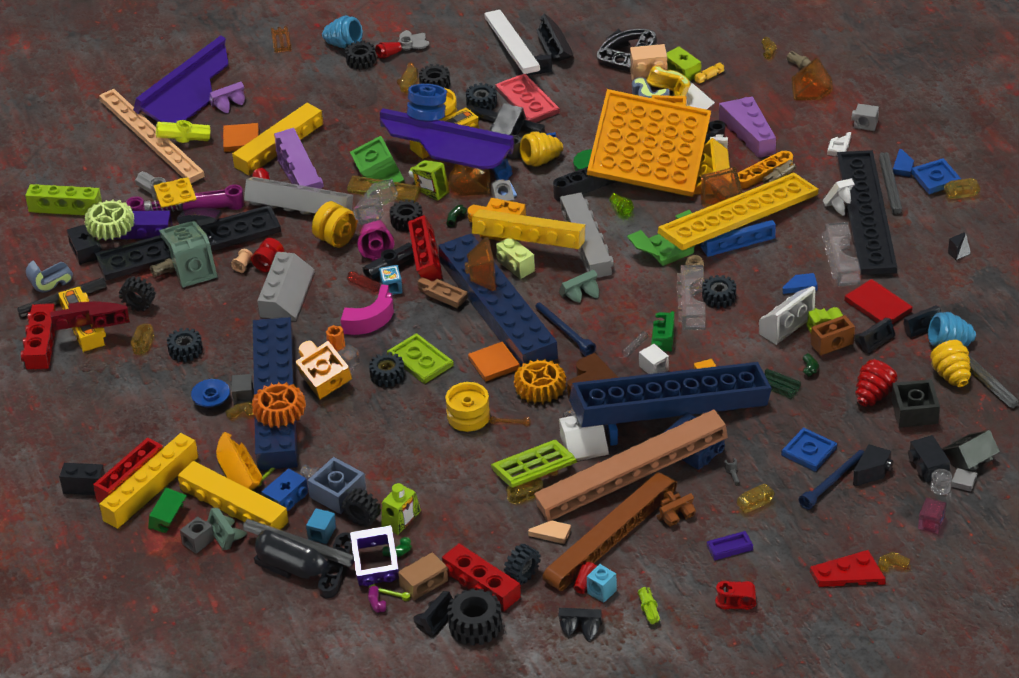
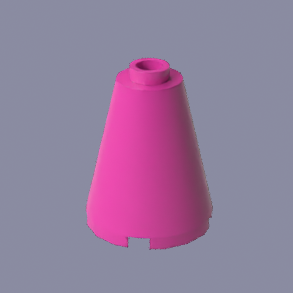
[357,216,394,261]

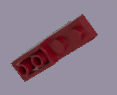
[50,301,130,331]

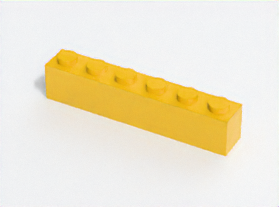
[232,103,323,175]
[472,209,586,249]
[99,433,198,529]
[178,461,289,530]

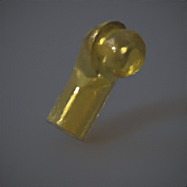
[761,37,777,59]
[225,402,253,419]
[878,552,910,571]

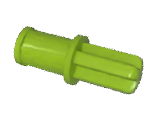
[638,587,660,625]

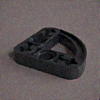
[597,29,657,72]

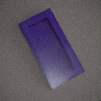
[707,531,753,561]

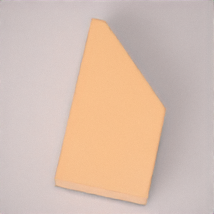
[528,521,571,544]

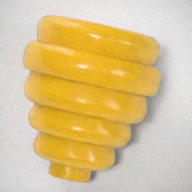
[520,132,563,166]
[930,340,971,387]

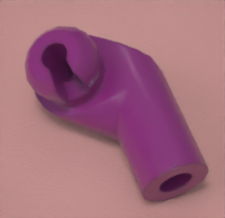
[368,586,386,613]

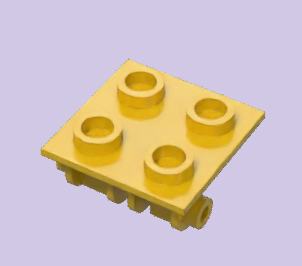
[153,177,197,208]

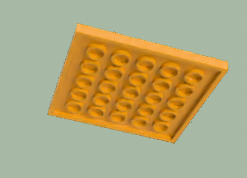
[587,89,711,197]

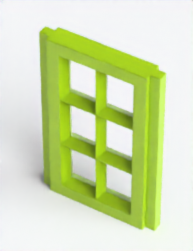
[491,440,577,488]

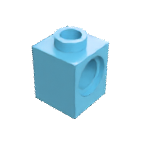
[587,564,617,603]

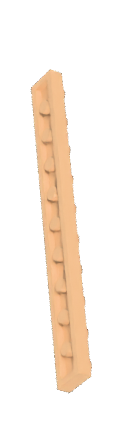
[99,89,205,183]

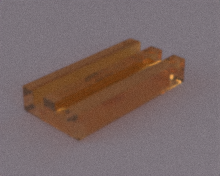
[271,26,291,52]

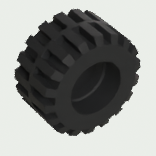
[447,588,502,646]

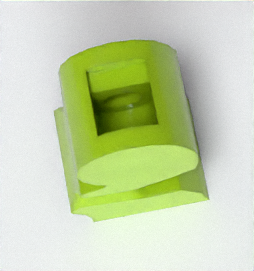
[806,307,843,333]

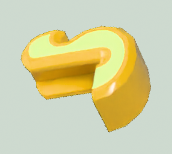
[647,66,691,96]

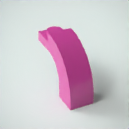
[341,285,394,335]

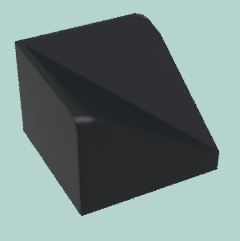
[948,232,970,260]

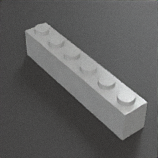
[244,177,353,214]
[560,193,614,278]

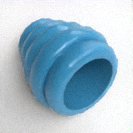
[322,15,363,48]
[928,312,976,347]

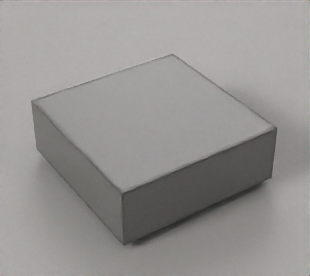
[951,468,977,492]

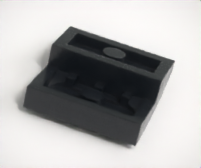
[177,208,222,226]

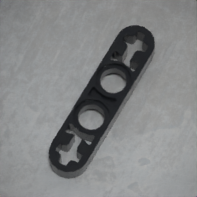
[318,533,353,598]

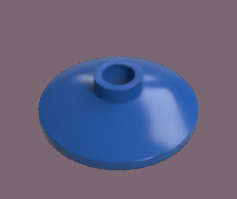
[191,379,230,407]

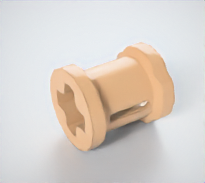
[231,249,253,273]

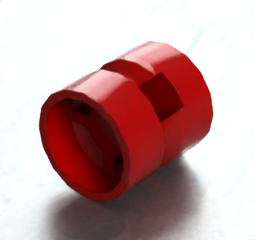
[251,238,284,272]

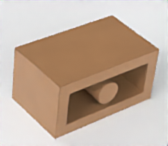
[398,552,448,600]

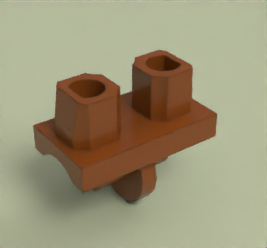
[656,491,696,527]

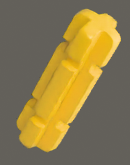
[694,63,724,84]

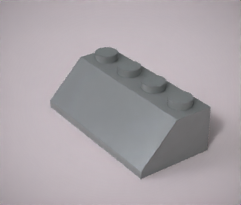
[257,252,315,321]

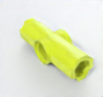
[156,120,210,143]

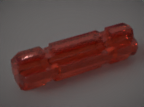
[347,271,380,292]

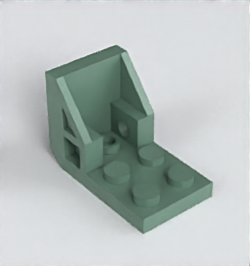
[159,220,218,288]

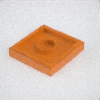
[223,123,259,152]
[468,341,520,382]

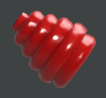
[855,359,898,407]

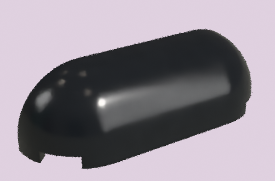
[536,13,573,60]
[255,530,329,579]

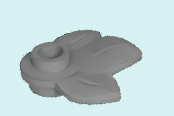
[398,30,429,51]

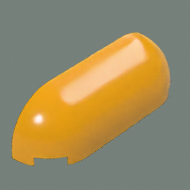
[216,432,262,490]

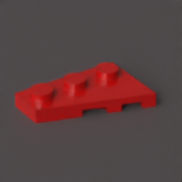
[810,550,886,587]

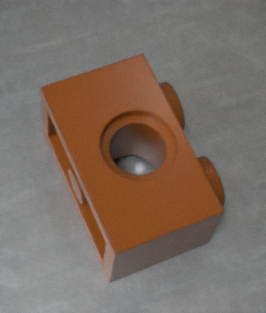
[811,315,855,356]

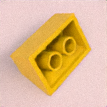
[694,138,731,194]

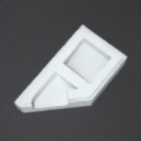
[827,132,851,156]

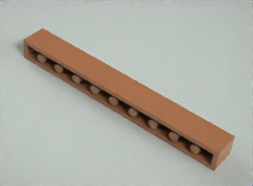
[534,410,728,522]

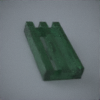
[765,369,801,399]

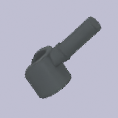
[725,458,740,485]

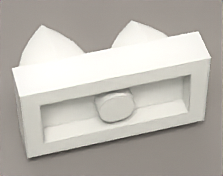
[823,178,855,216]

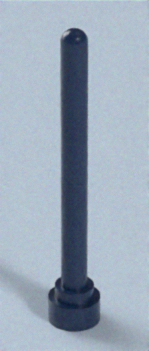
[535,302,596,356]
[798,450,864,510]

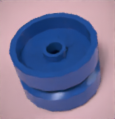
[407,84,447,121]

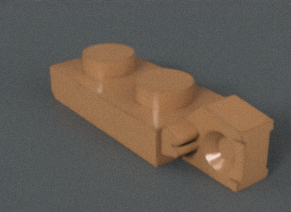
[418,277,468,308]

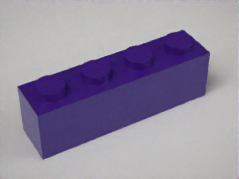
[102,211,173,239]

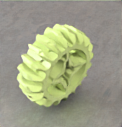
[84,199,134,241]

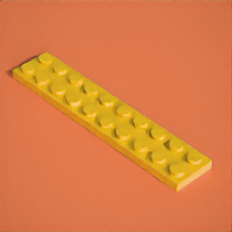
[658,173,819,250]

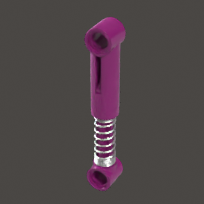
[126,185,244,212]

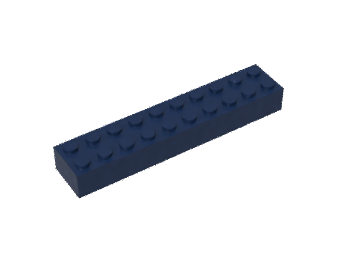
[438,233,558,367]
[253,317,298,471]
[569,362,772,428]

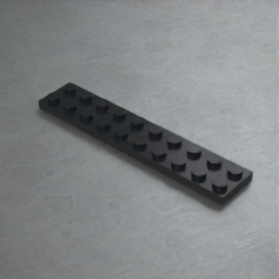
[837,150,897,275]
[95,205,281,281]

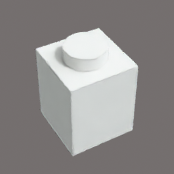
[639,344,669,374]

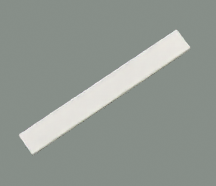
[484,10,540,74]

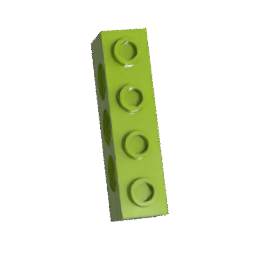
[25,184,102,215]

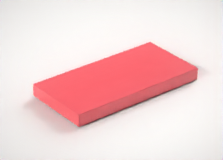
[495,74,560,123]

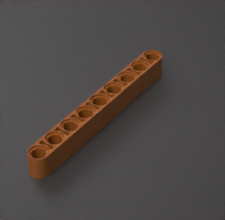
[543,472,677,591]

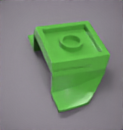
[350,136,405,187]
[627,210,695,266]

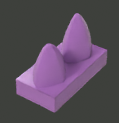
[209,82,245,114]

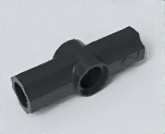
[362,242,414,281]

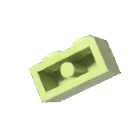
[496,238,535,279]

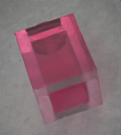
[918,497,946,534]

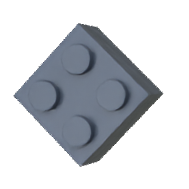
[307,457,366,514]

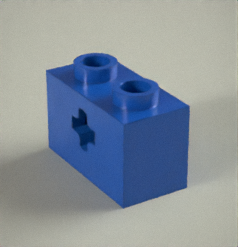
[261,468,308,511]

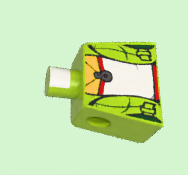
[409,160,450,201]
[381,483,421,535]

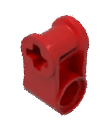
[715,581,756,610]

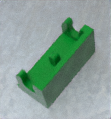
[651,311,675,351]
[148,488,186,533]

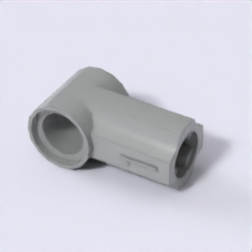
[135,171,166,201]

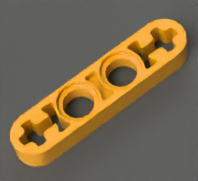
[735,151,793,189]

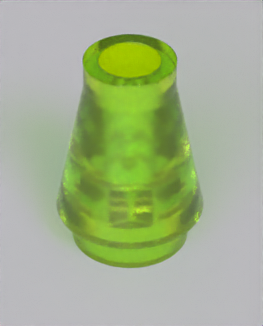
[609,194,634,215]

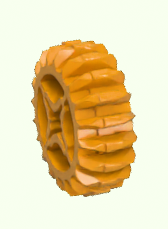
[514,359,566,404]

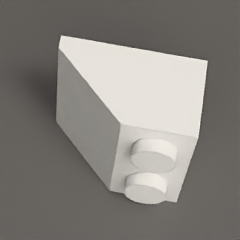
[559,415,609,461]

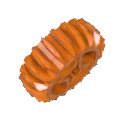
[252,382,306,429]

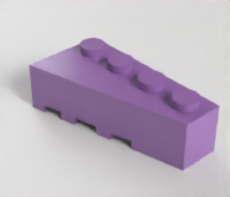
[719,96,776,158]
[274,128,324,189]

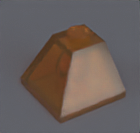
[791,57,833,100]
[448,164,491,196]
[701,167,743,207]
[464,237,496,291]

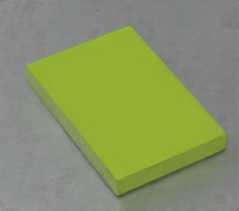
[387,333,454,384]

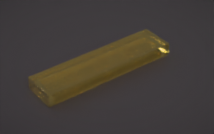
[347,175,421,203]

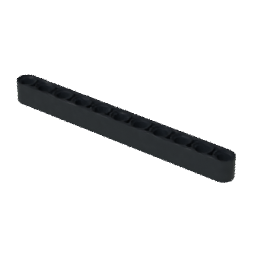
[553,120,725,201]

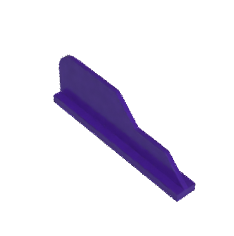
[133,35,228,123]
[380,108,514,169]

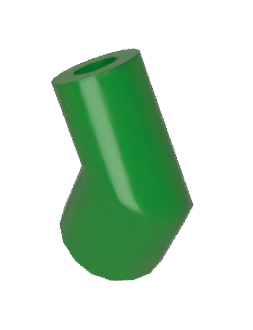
[383,537,412,557]

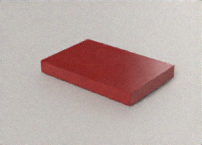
[844,279,913,324]

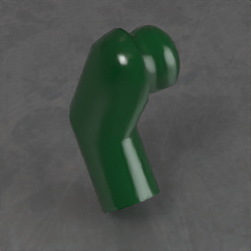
[446,205,467,227]
[802,353,819,377]

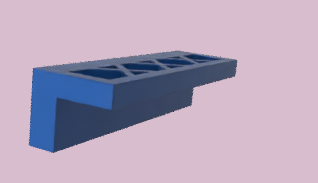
[699,220,776,257]

